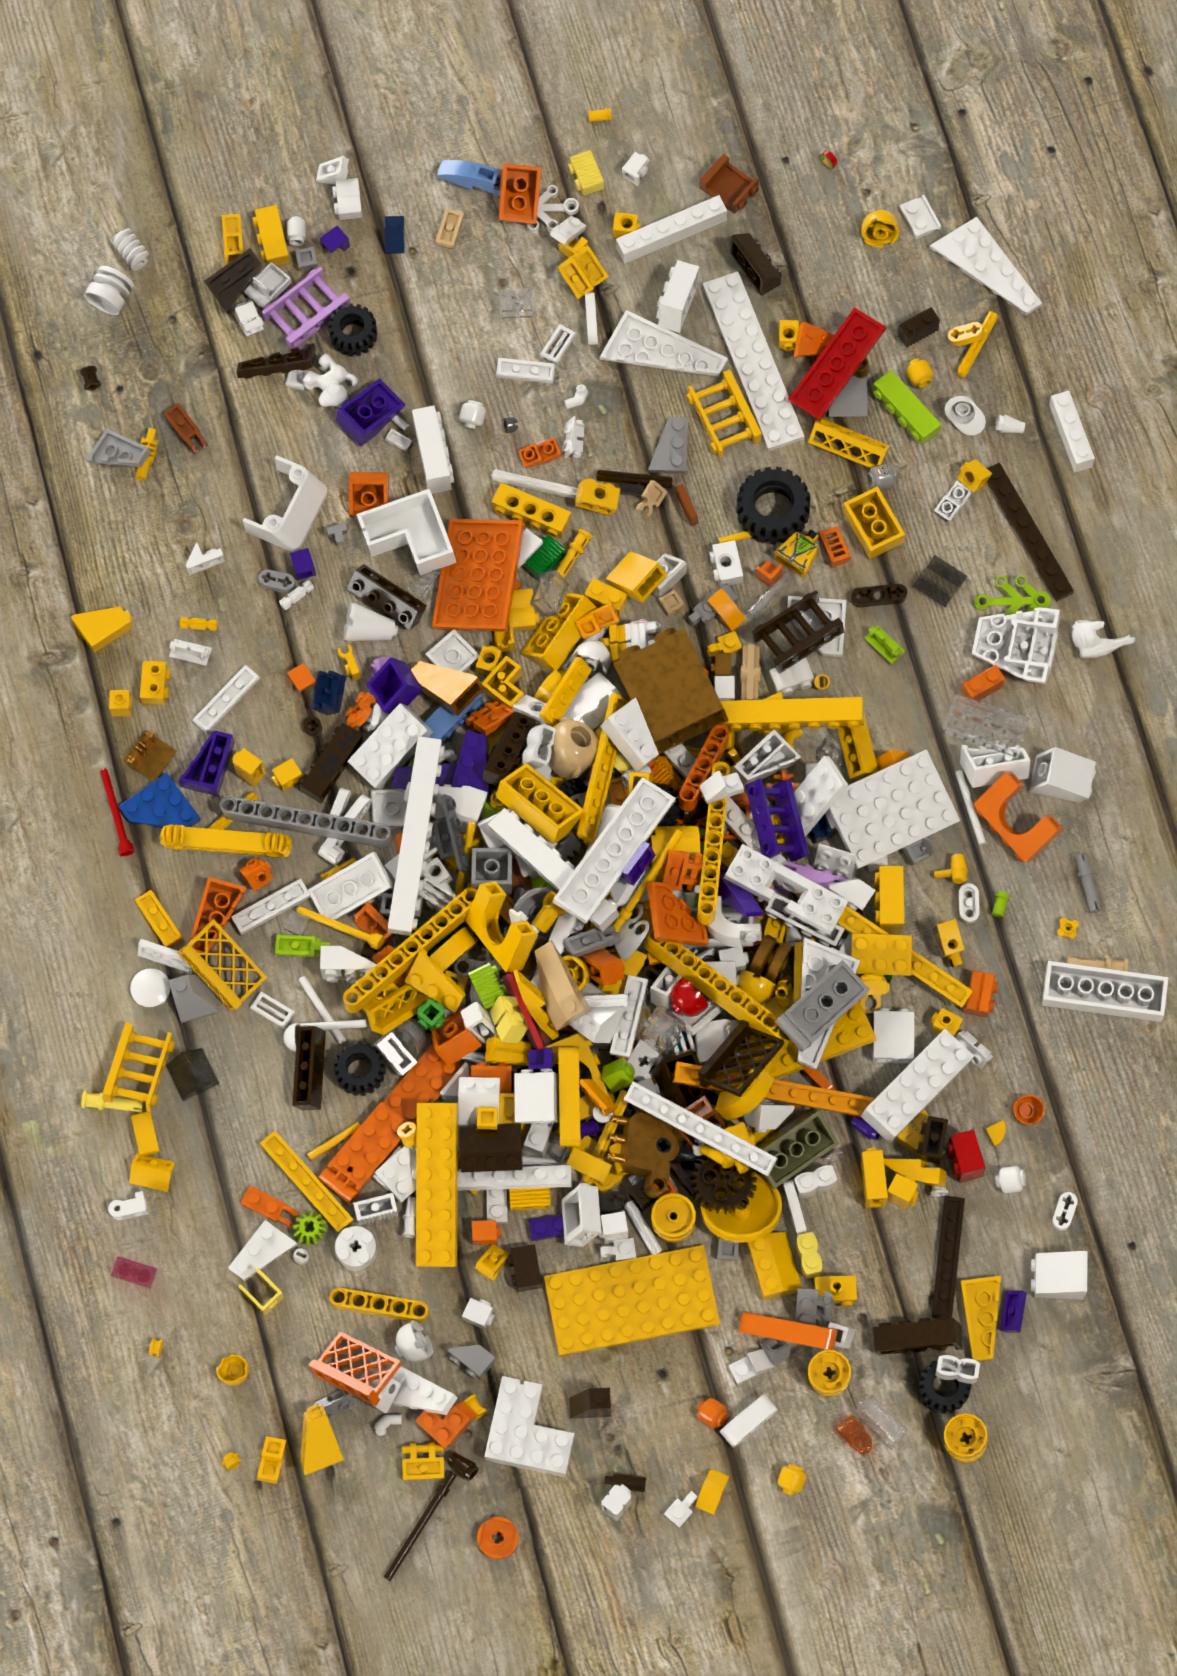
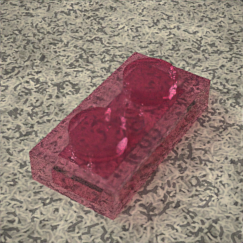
[111,1256,157,1289]

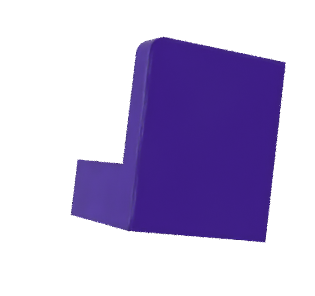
[319,225,350,253]
[290,548,316,581]
[528,1048,553,1070]

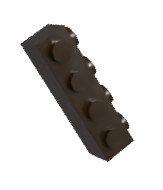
[347,564,427,630]
[482,711,536,787]

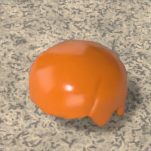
[1013,1095,1045,1125]

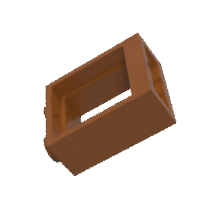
[677,1095,728,1147]

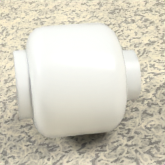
[459,400,486,430]
[995,1166,1026,1193]

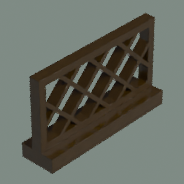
[698,1020,784,1097]

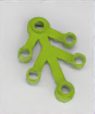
[974,575,1051,615]

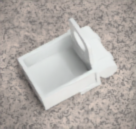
[244,262,292,309]

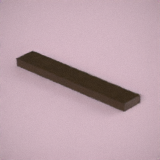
[931,1196,965,1318]

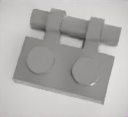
[795,1288,834,1327]

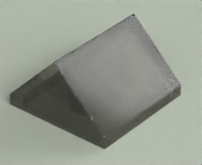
[166,1048,219,1101]

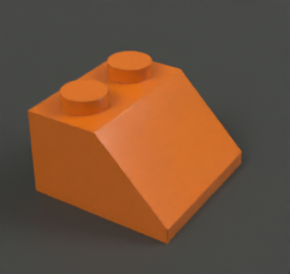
[349,472,389,516]
[431,1007,482,1066]

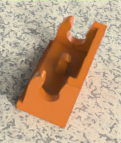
[353,902,397,947]

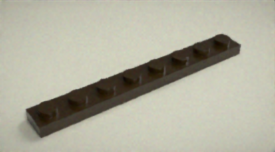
[987,462,1074,602]

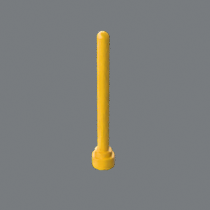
[297,907,385,951]

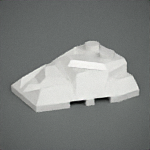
[972,607,1060,684]

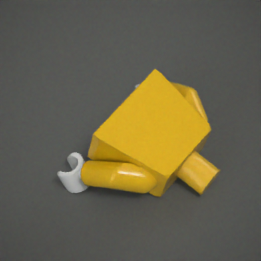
[692,1122,756,1174]

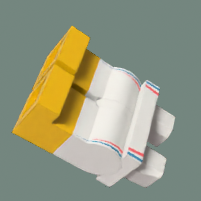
[609,619,661,662]

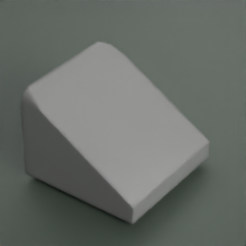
[761,1338,790,1365]

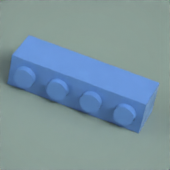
[424,694,483,746]

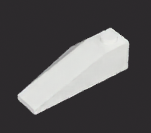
[403,782,488,833]

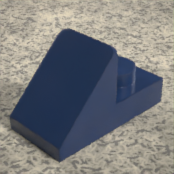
[384,216,405,254]

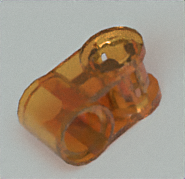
[836,1414,872,1455]

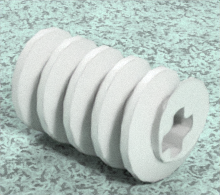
[111,228,149,271]

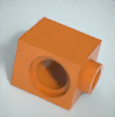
[472,1220,501,1245]

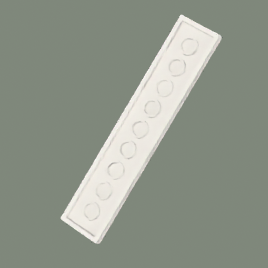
[702,271,805,451]

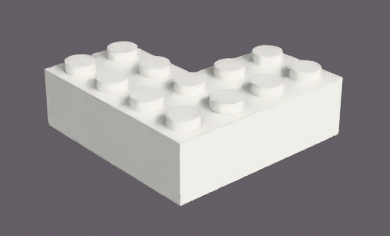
[356,488,457,576]
[484,1376,575,1478]

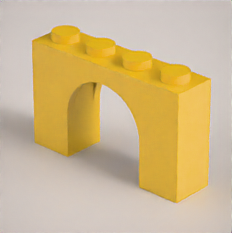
[465,882,538,973]
[542,1033,616,1121]

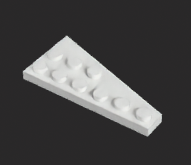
[600,310,728,377]
[797,937,860,1070]

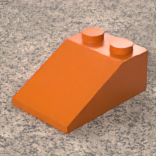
[499,163,542,224]

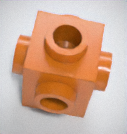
[239,857,274,891]

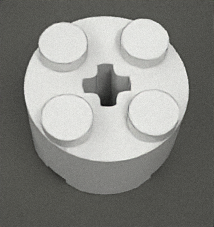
[335,1226,377,1271]

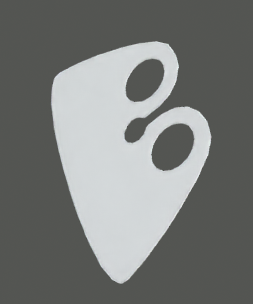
[611,903,649,961]

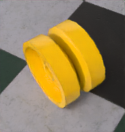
[651,1193,696,1243]

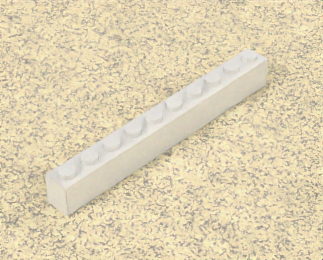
[388,736,445,936]

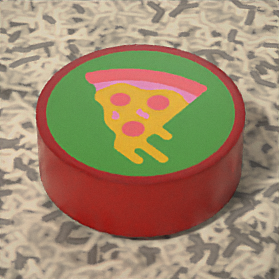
[819,150,838,170]

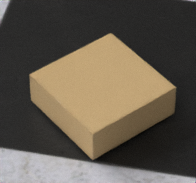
[658,589,685,616]

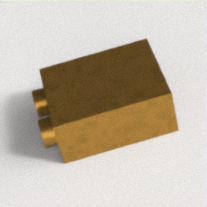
[613,628,729,754]

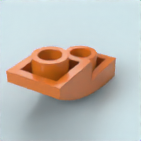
[518,437,563,469]

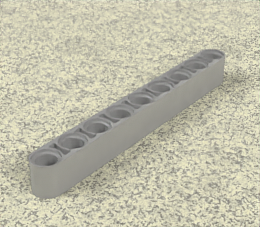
[219,796,393,847]

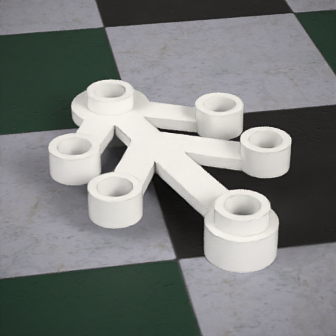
[526,185,579,233]

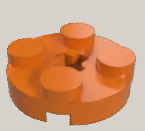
[345,691,376,730]
[477,1517,519,1560]

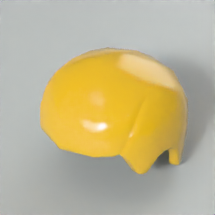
[216,1355,249,1386]

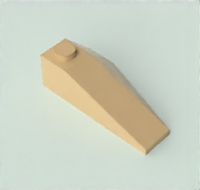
[534,941,591,1031]

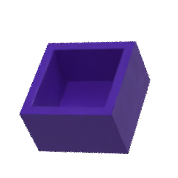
[366,657,423,714]

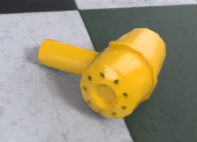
[934,854,968,884]

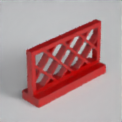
[501,971,552,1050]

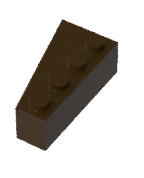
[873,1316,963,1355]

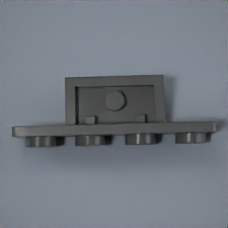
[432,794,470,873]

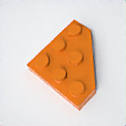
[647,881,709,947]

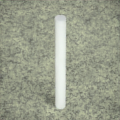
[955,770,986,845]
[298,976,347,1045]

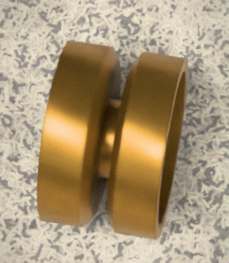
[749,934,793,984]

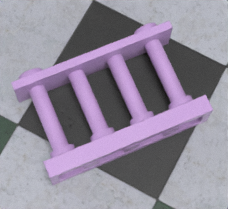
[262,266,350,350]

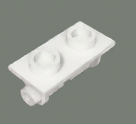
[563,416,585,458]
[169,639,212,666]
[955,1030,993,1070]

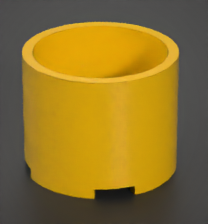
[649,826,701,886]

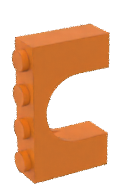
[973,771,1064,863]

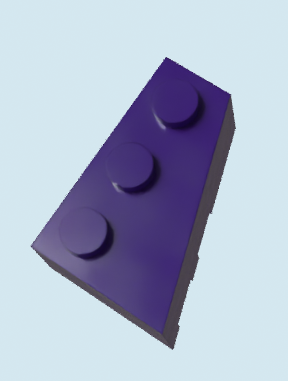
[179,730,235,797]
[451,730,491,799]

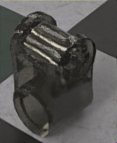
[598,1191,626,1215]

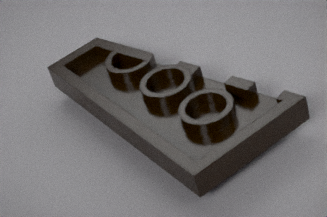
[236,343,316,379]

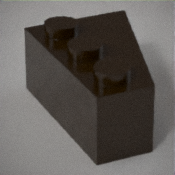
[204,248,262,314]

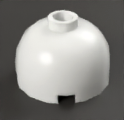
[571,641,611,677]
[395,1320,433,1362]

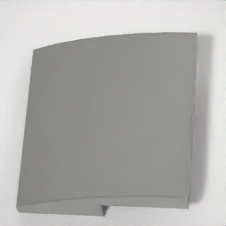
[829,378,867,417]

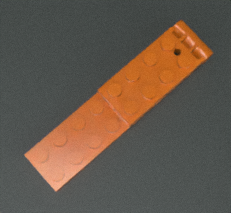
[318,1043,462,1204]

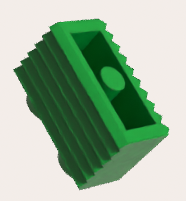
[522,534,566,581]

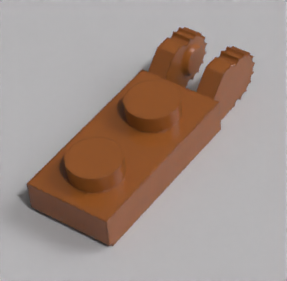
[163,403,208,454]

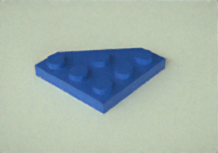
[118,773,201,828]

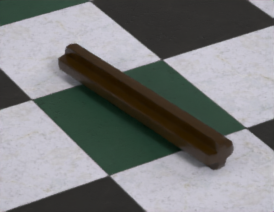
[596,470,673,488]

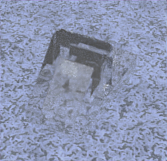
[816,735,847,775]

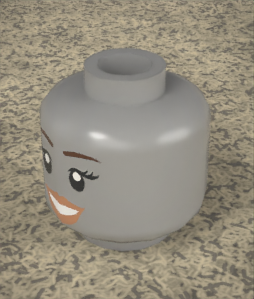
[867,464,897,491]

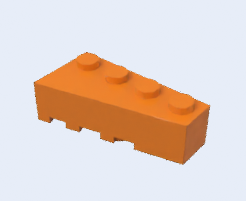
[189,877,247,959]

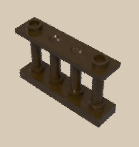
[752,590,844,674]

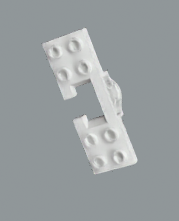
[724,844,848,935]

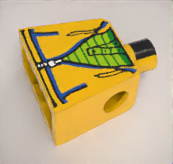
[774,530,819,579]

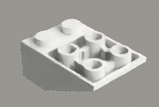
[320,946,383,983]

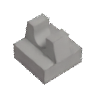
[326,522,347,546]

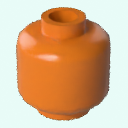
[697,1398,729,1429]

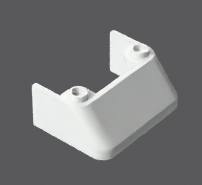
[243,455,328,552]

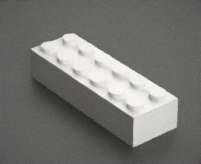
[1042,961,1168,1022]
[861,1029,974,1144]

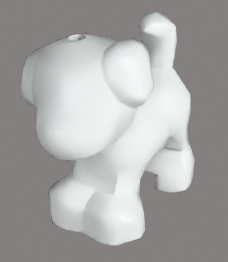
[303,354,358,407]

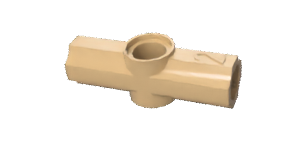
[740,644,760,700]

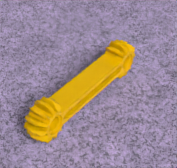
[160,824,292,859]

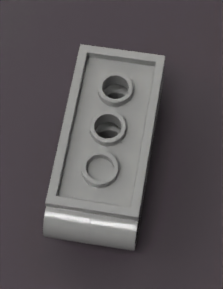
[775,960,870,1052]

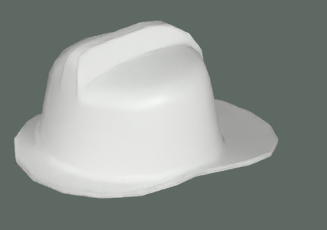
[945,396,986,435]

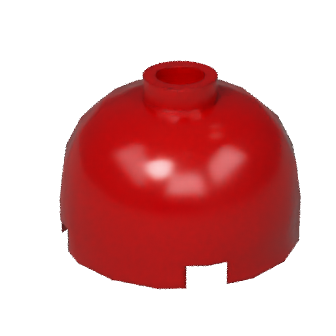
[670,977,709,1017]

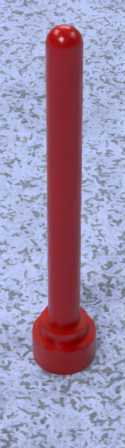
[100,768,135,857]

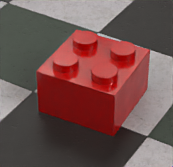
[946,1129,986,1183]

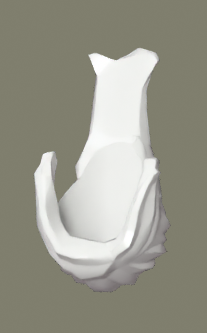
[1072,620,1135,658]

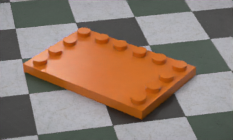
[432,519,525,632]

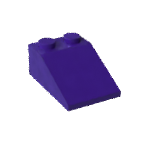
[335,378,406,446]

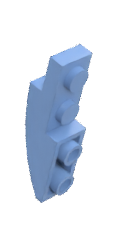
[436,160,501,196]

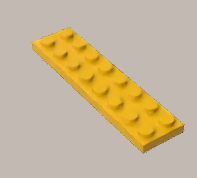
[416,1103,458,1267]

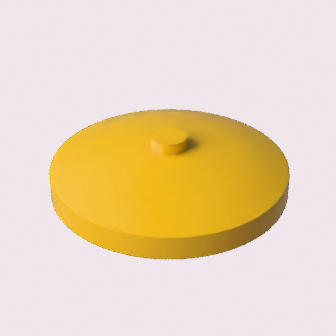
[700,1174,782,1243]

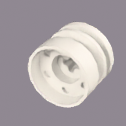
[84,266,134,315]

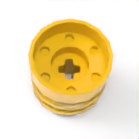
[808,1350,851,1396]
[944,1413,988,1463]

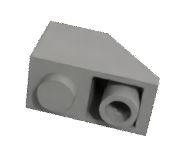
[448,1345,496,1380]

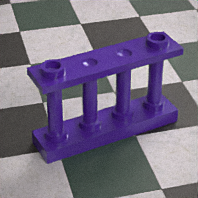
[745,778,810,861]

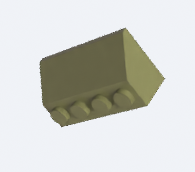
[756,1108,839,1189]

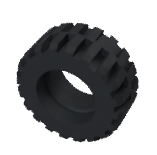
[736,466,811,544]

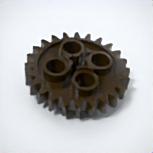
[691,1156,757,1214]

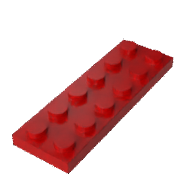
[788,307,886,421]

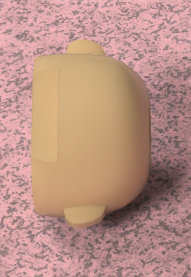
[549,717,598,779]

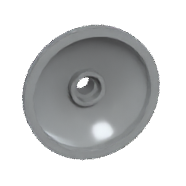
[513,887,559,940]

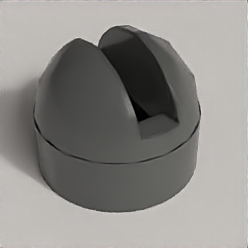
[504,417,518,433]

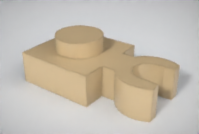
[636,480,668,517]

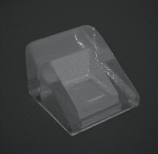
[546,1133,571,1164]

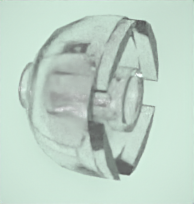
[390,1018,427,1057]

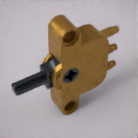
[606,1100,706,1198]

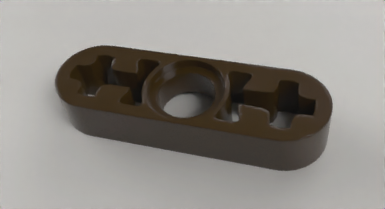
[851,584,907,608]

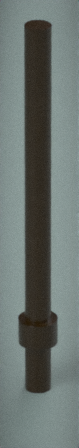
[384,1471,457,1581]

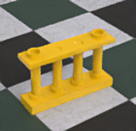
[686,369,762,459]
[103,1022,175,1112]

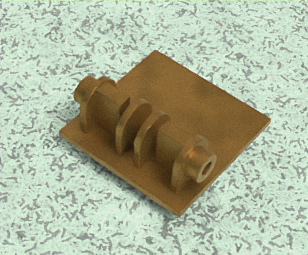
[123,730,177,782]

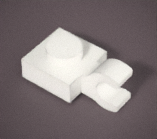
[600,1238,636,1262]
[664,1491,698,1528]

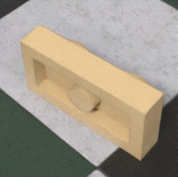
[435,208,464,249]

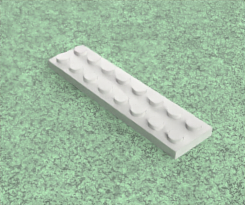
[553,777,676,924]

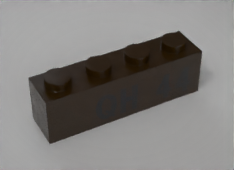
[300,723,364,804]
[292,1026,326,1111]

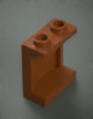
[700,153,759,214]

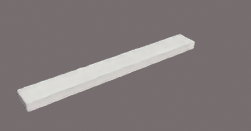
[624,1082,778,1176]

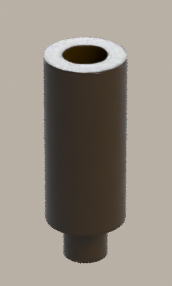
[604,1473,646,1492]

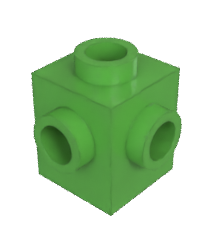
[417,998,446,1031]

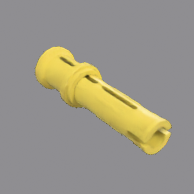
[81,1091,144,1113]

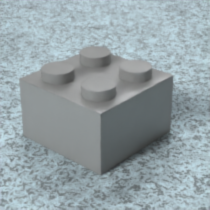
[471,848,513,894]

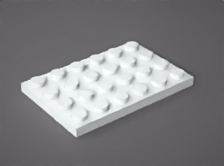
[828,749,960,870]

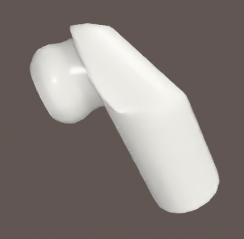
[564,384,588,409]
[439,749,458,764]

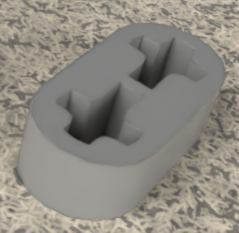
[259,569,295,593]

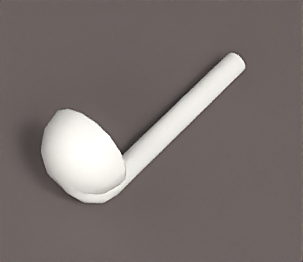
[284,1019,368,1052]

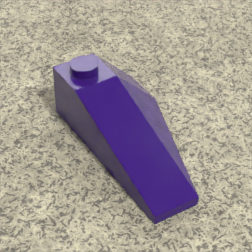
[708,866,764,917]

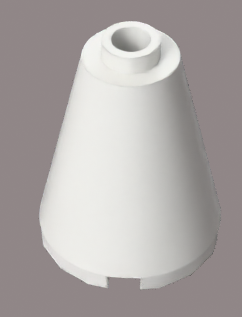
[343,603,398,641]

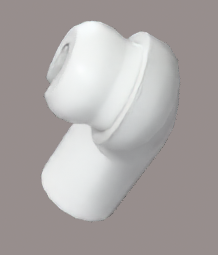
[374,1414,402,1436]

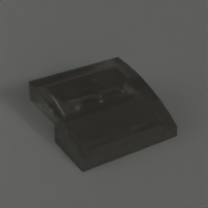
[913,555,968,607]

